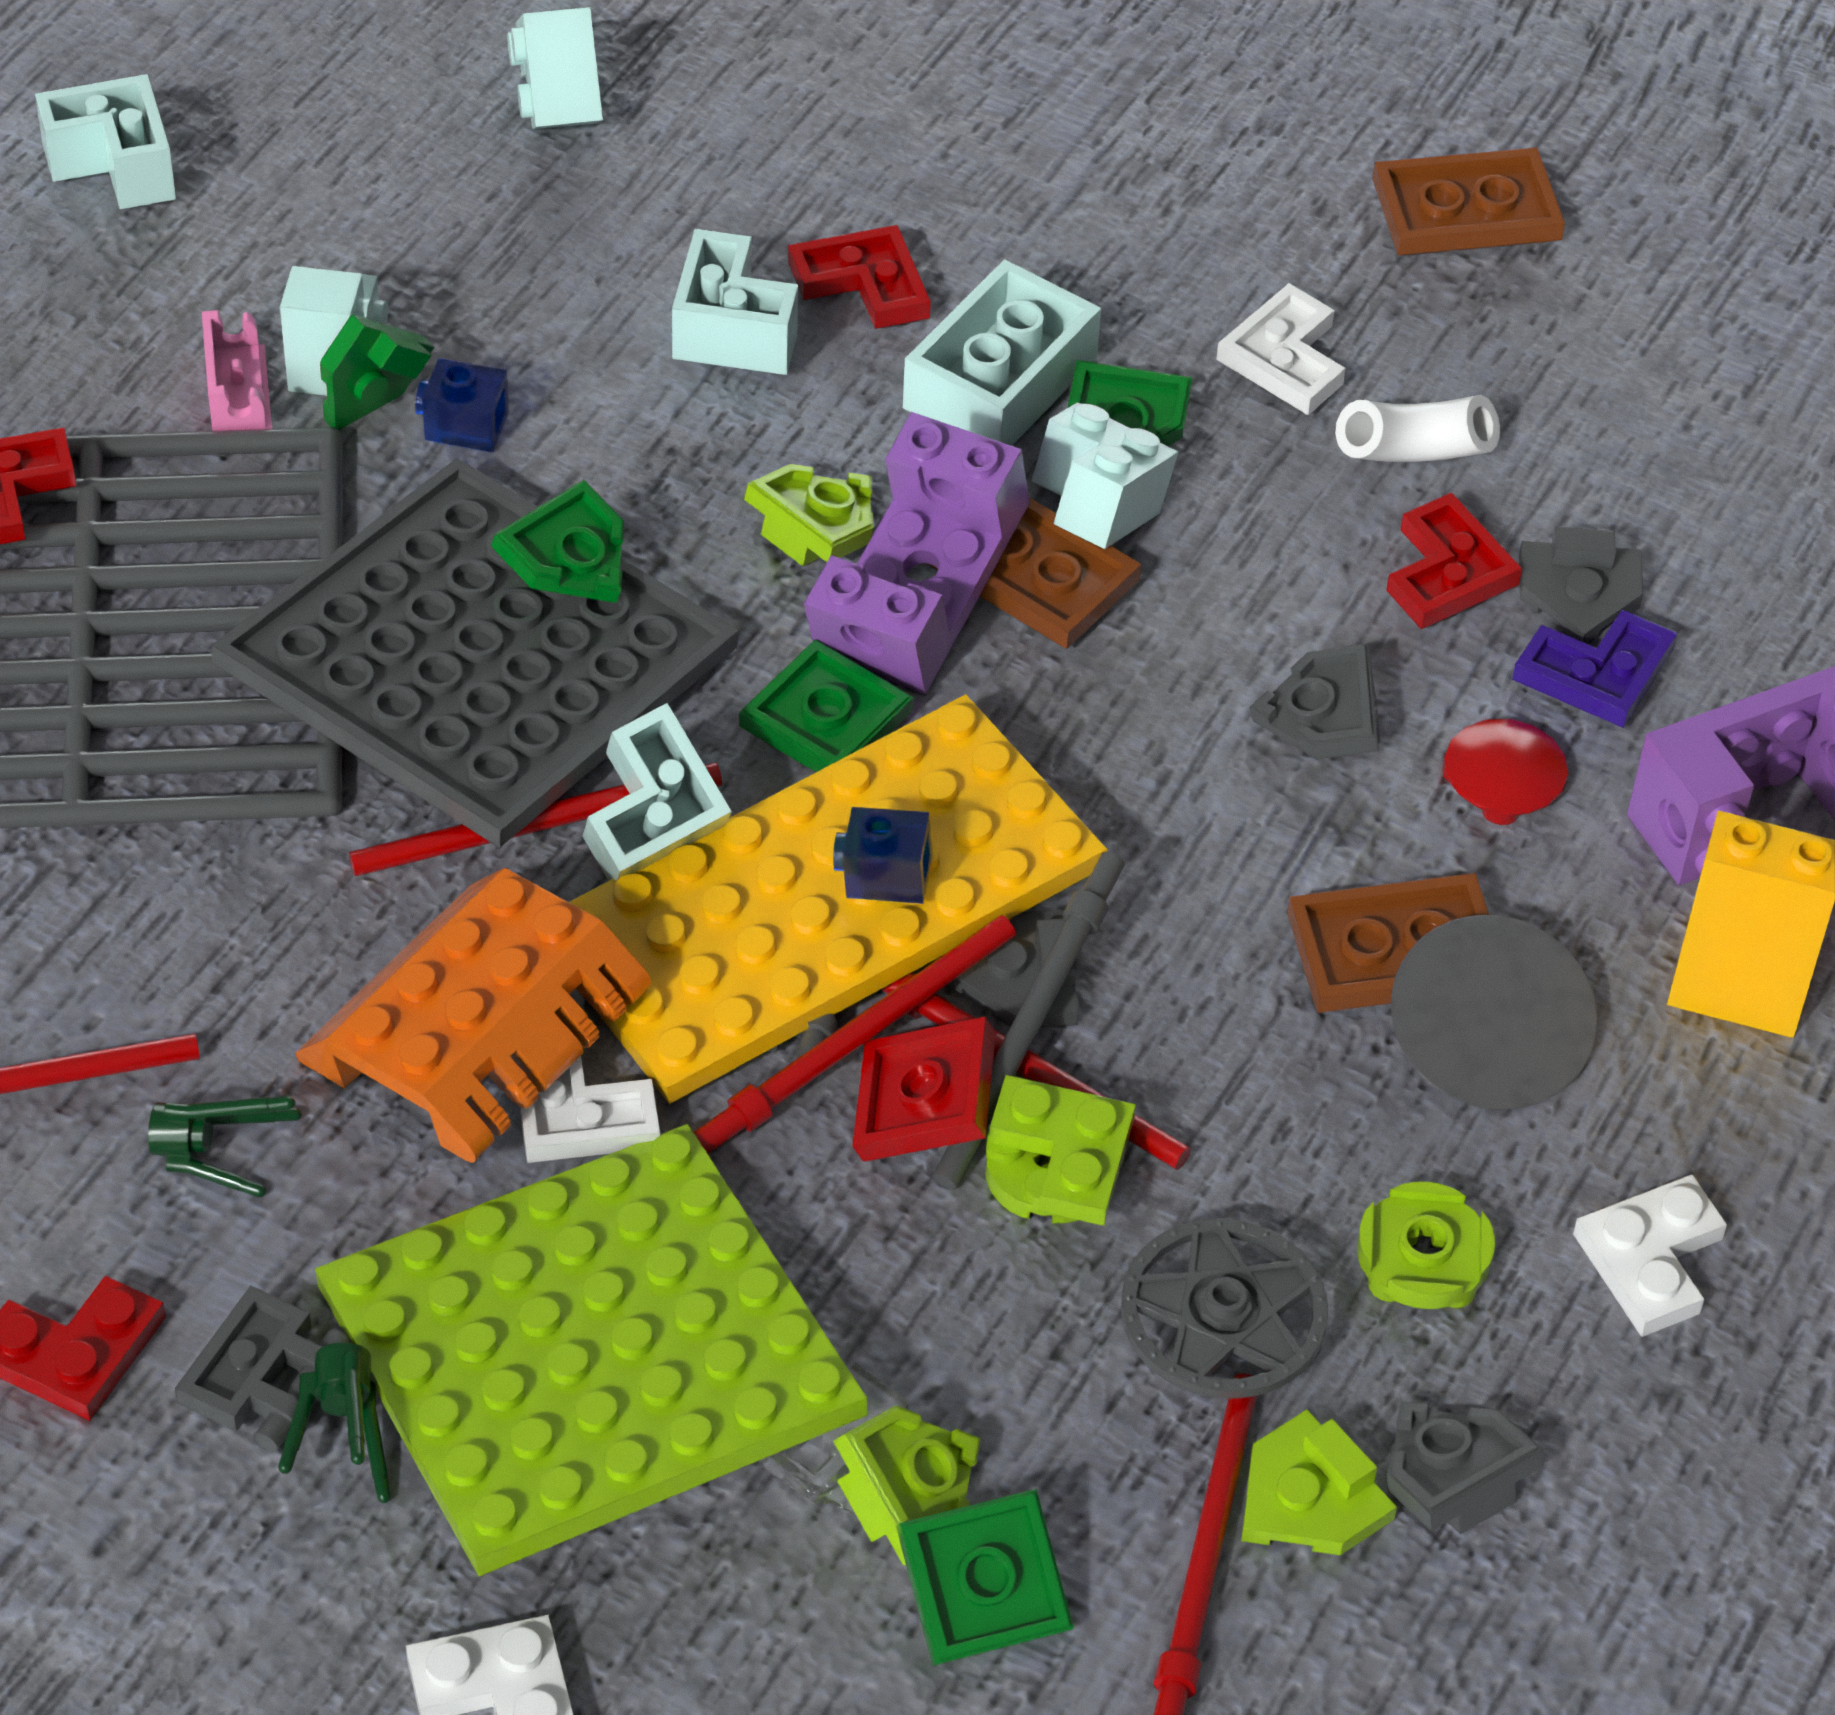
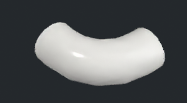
[1335,395,1500,462]

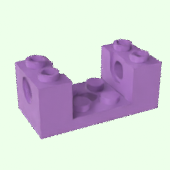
[804,412,1030,695]
[1627,666,1835,886]

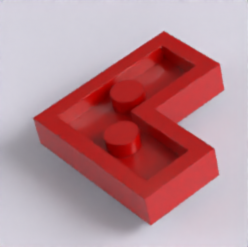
[788,225,931,329]
[0,427,76,544]
[1386,492,1522,629]
[0,1275,166,1421]

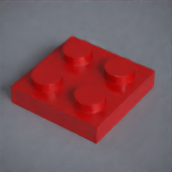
[852,1016,996,1162]

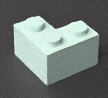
[507,7,603,130]
[35,74,176,209]
[672,229,798,375]
[280,266,388,396]
[1032,402,1179,549]
[582,703,732,881]

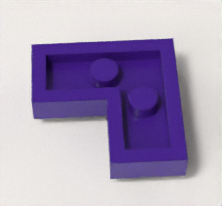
[1512,610,1678,728]

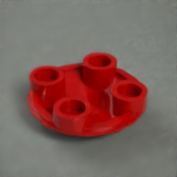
[1442,719,1568,825]

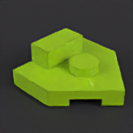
[744,464,874,566]
[833,1405,981,1566]
[1241,1409,1397,1556]

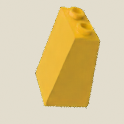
[1667,810,1835,1038]

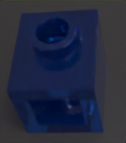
[415,358,509,453]
[833,807,933,904]

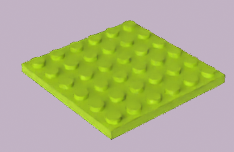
[314,1124,868,1577]

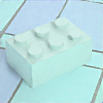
[903,259,1101,446]

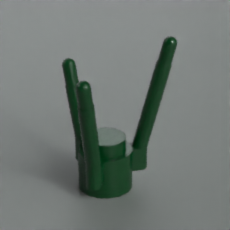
[148,1096,302,1197]
[278,1342,391,1503]

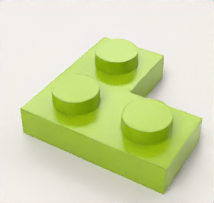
[989,1075,1136,1226]

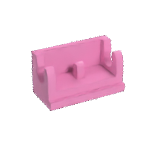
[201,310,272,431]

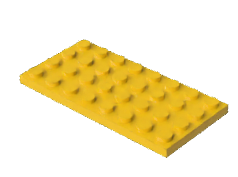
[569,694,1107,1104]

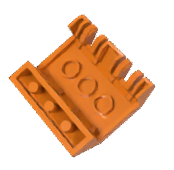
[295,868,652,1163]

